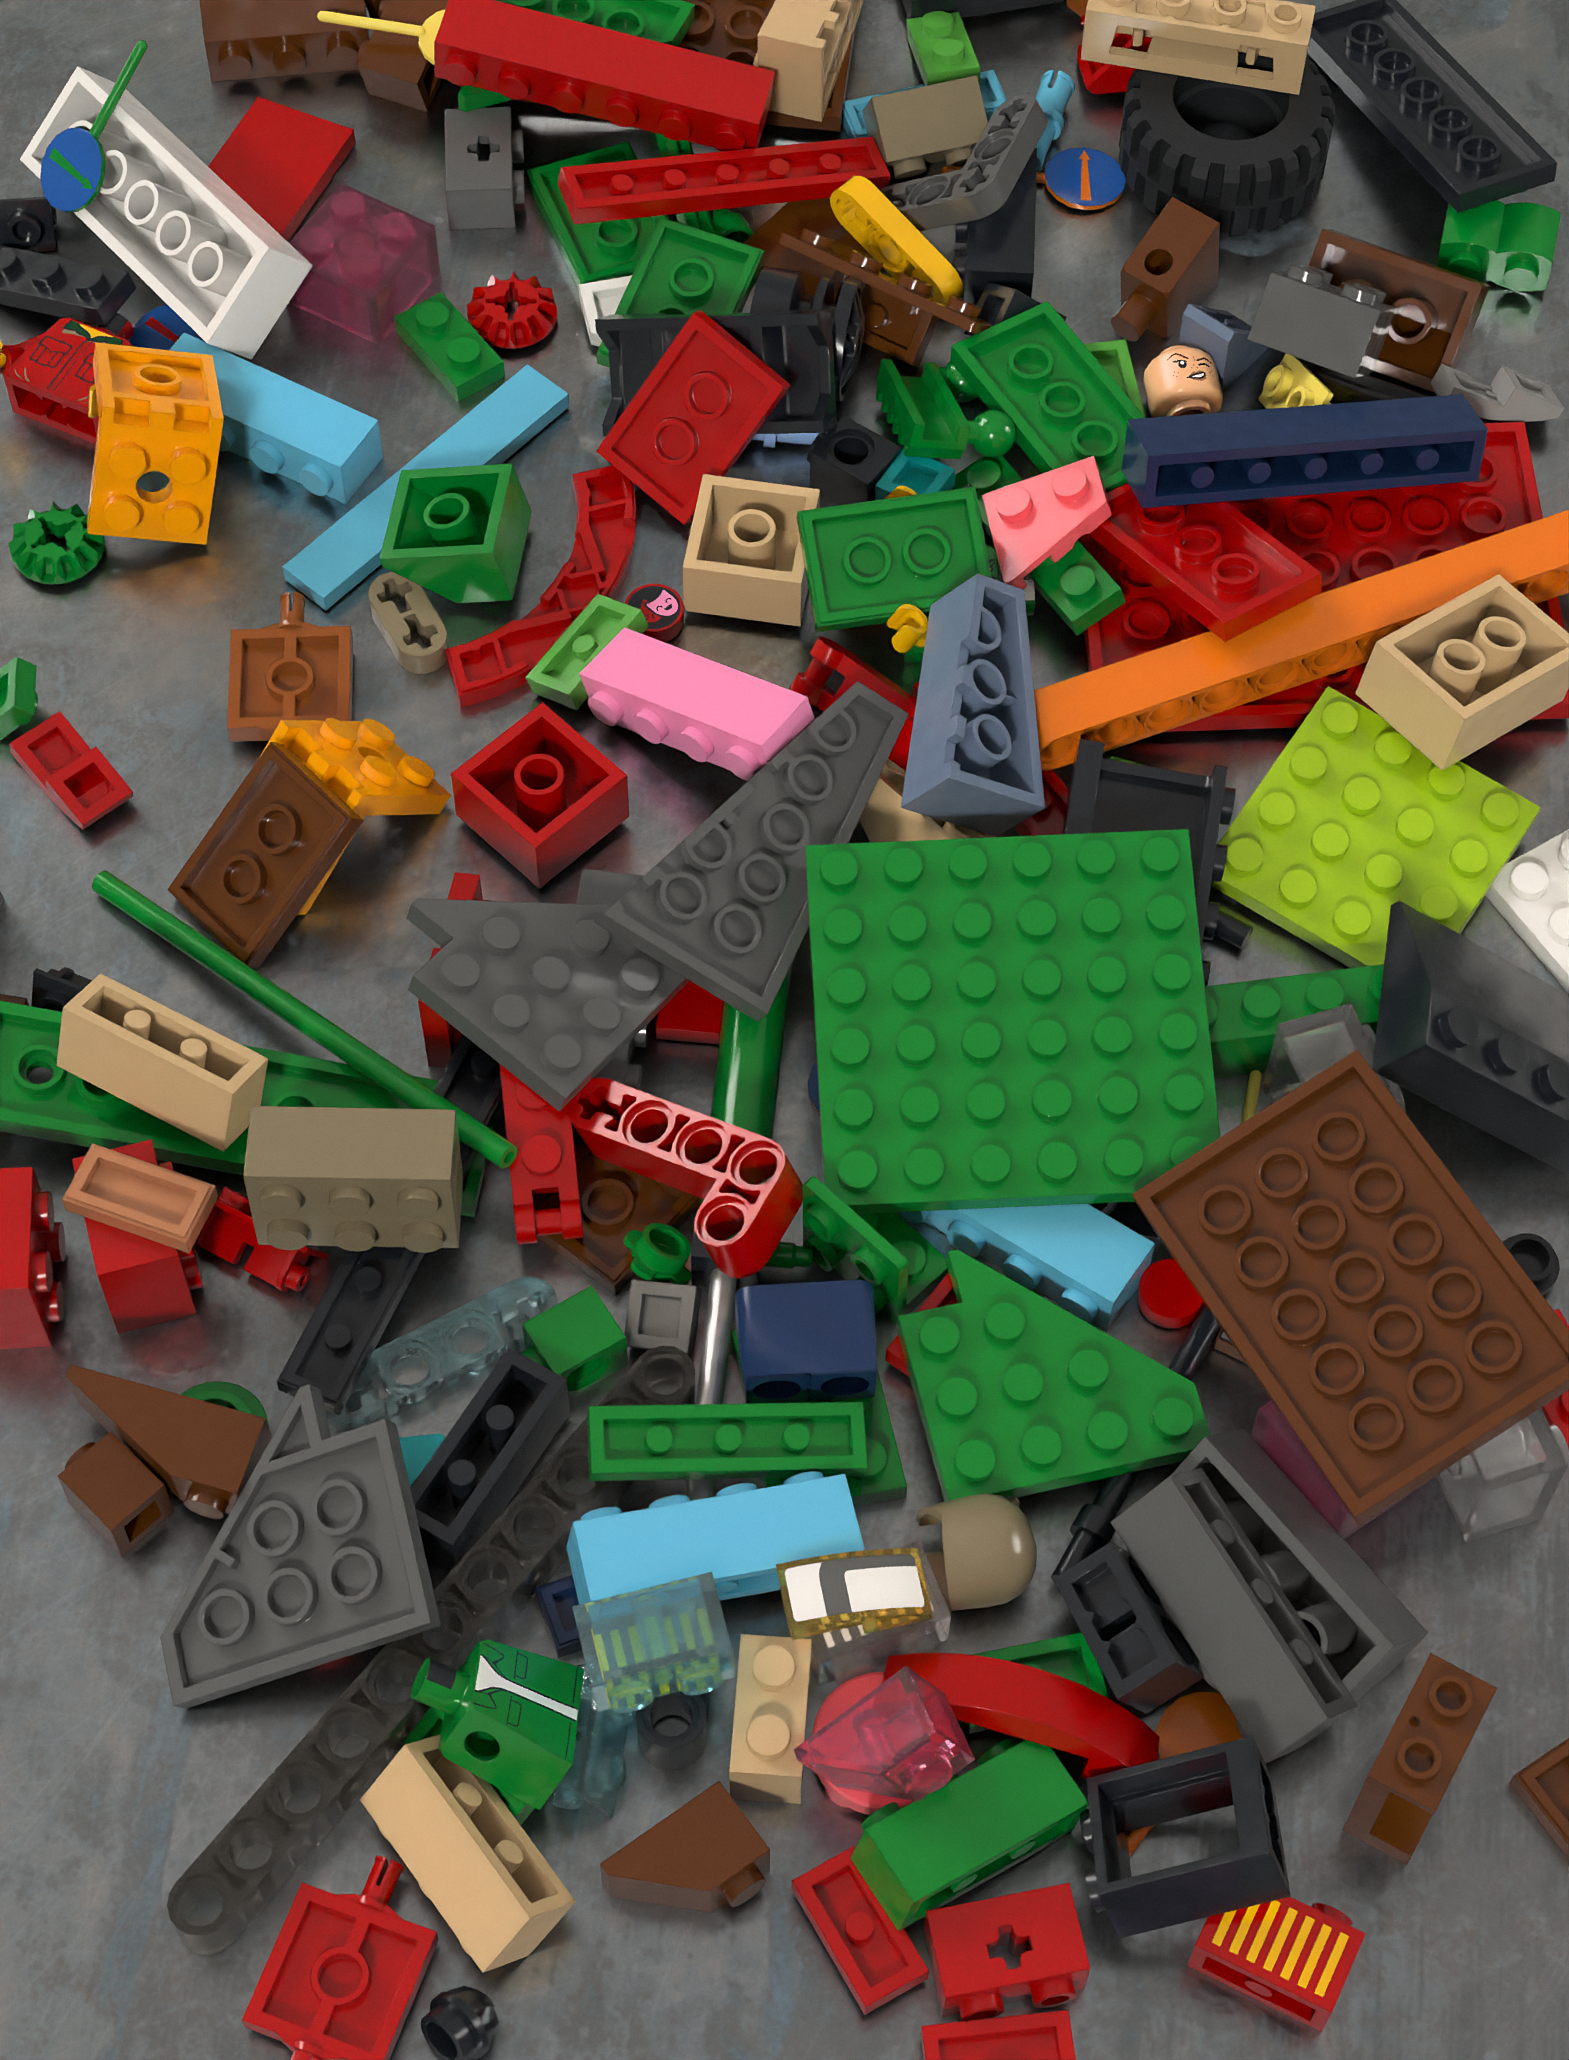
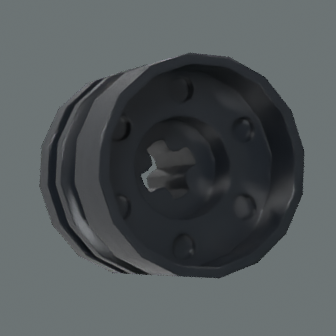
[750,266,865,402]

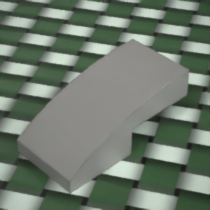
[1431,364,1564,422]

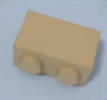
[729,1634,812,1804]

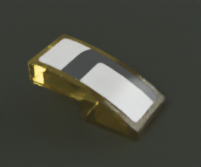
[776,1548,934,1640]

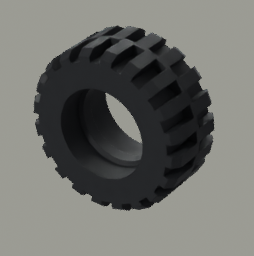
[1119,52,1335,237]

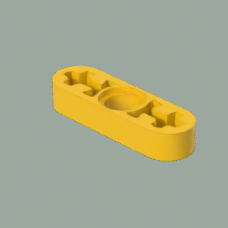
[830,176,963,303]

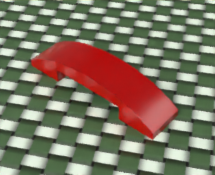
[875,1652,1160,1779]

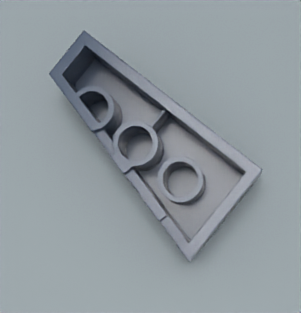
[901,573,1045,837]

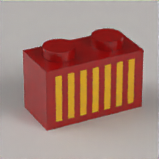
[1187,1897,1366,2032]

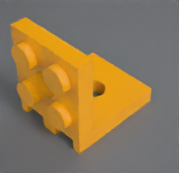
[87,342,224,545]
[259,718,451,915]

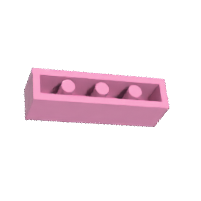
[579,627,815,781]

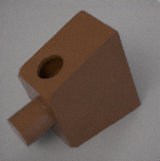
[1111,197,1220,341]

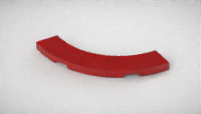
[445,465,637,708]

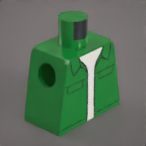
[411,1639,584,1810]

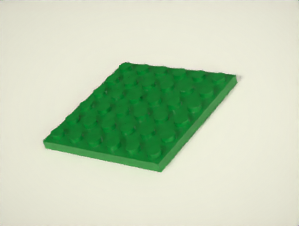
[805,829,1220,1214]

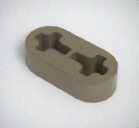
[368,572,449,674]

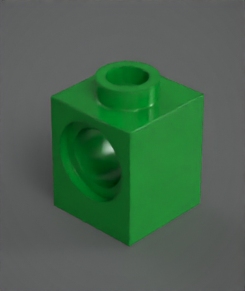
[520,1285,628,1399]

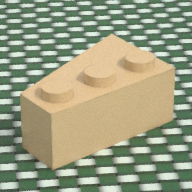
[753,0,864,122]

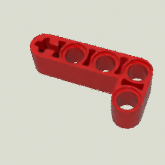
[566,1077,804,1278]

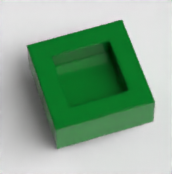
[0,656,38,741]

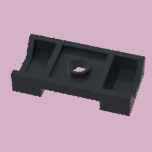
[595,309,837,436]

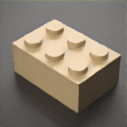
[1355,574,1569,771]

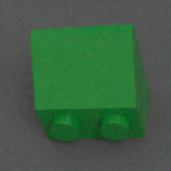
[379,463,532,603]

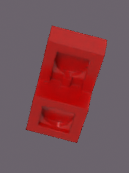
[10,711,133,830]

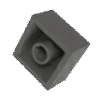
[1247,264,1397,378]

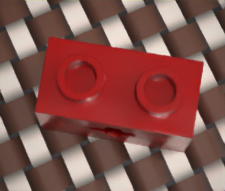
[923,1883,1090,2021]

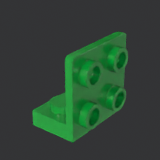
[802,1176,948,1324]

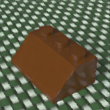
[199,0,369,82]
[1309,229,1490,393]

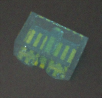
[572,1572,736,1713]

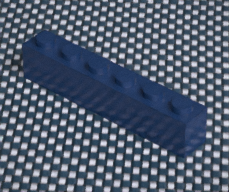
[1122,394,1488,508]

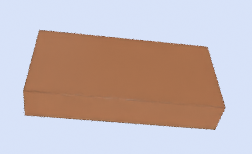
[62,1143,218,1253]

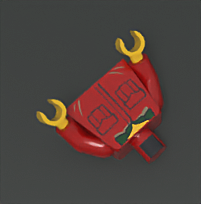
[0,313,134,444]

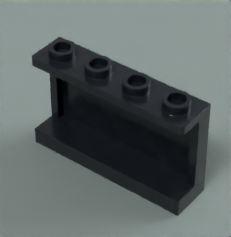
[1062,739,1236,986]

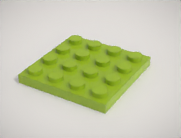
[1211,686,1541,968]

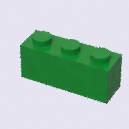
[850,1738,1089,1931]

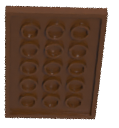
[1132,1049,1569,1526]

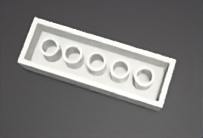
[20,66,313,360]

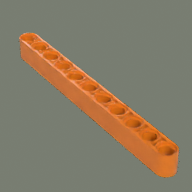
[1034,510,1569,771]

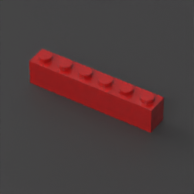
[434,0,775,151]

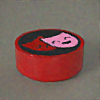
[625,584,684,642]

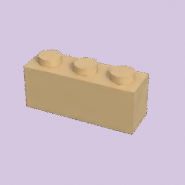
[56,973,268,1152]
[360,1734,576,1973]

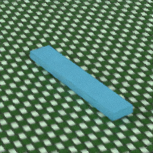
[282,364,569,611]

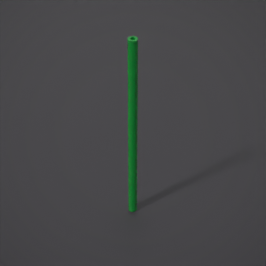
[92,871,518,1169]

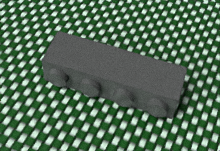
[1111,1468,1358,1763]

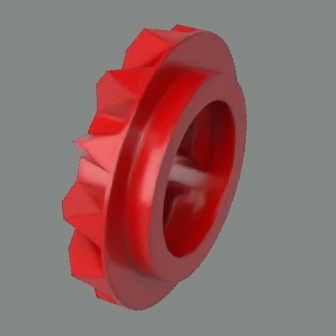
[467,271,557,349]

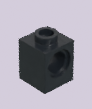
[807,416,901,505]

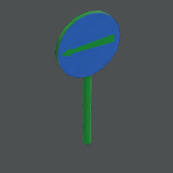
[40,40,148,213]

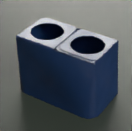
[735,1280,877,1404]

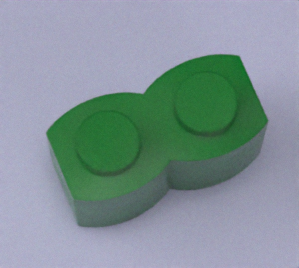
[1437,200,1561,292]

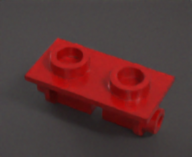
[194,1186,329,1292]

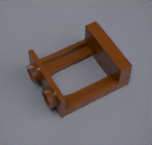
[1342,1653,1497,1865]

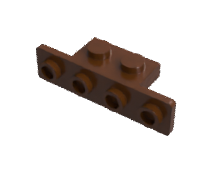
[778,227,994,366]

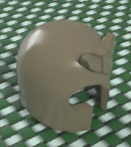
[916,1493,1037,1611]

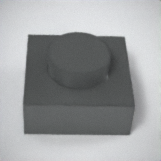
[624,1279,702,1356]

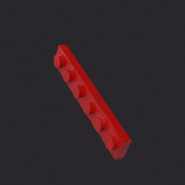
[557,136,891,225]

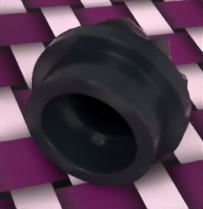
[421,1986,499,2060]

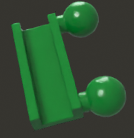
[876,359,1016,459]

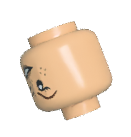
[1143,345,1223,418]

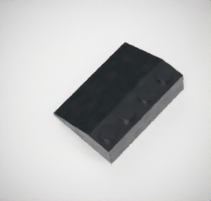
[1372,900,1569,1174]

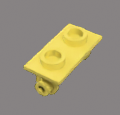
[1258,354,1334,409]

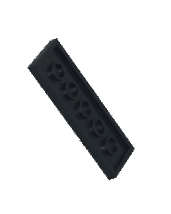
[1307,0,1557,213]

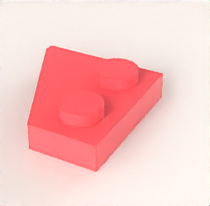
[982,456,1112,590]

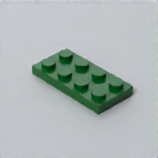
[950,301,1145,493]

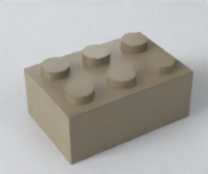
[243,1106,463,1253]

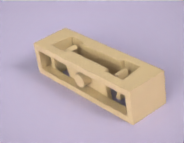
[1081,0,1316,95]

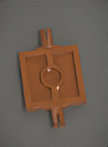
[227,592,353,742]

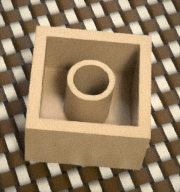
[683,474,820,627]

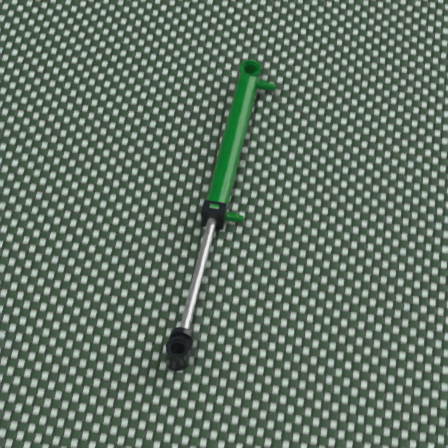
[635,963,813,1771]

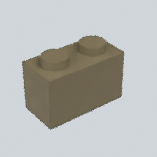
[862,75,988,179]

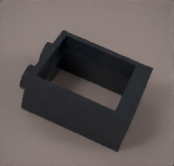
[1080,1736,1291,1938]

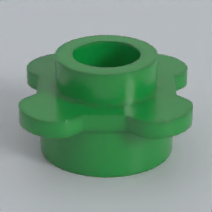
[624,1223,692,1285]

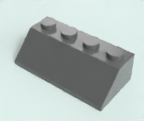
[1170,1428,1428,1701]

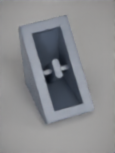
[1178,304,1268,393]

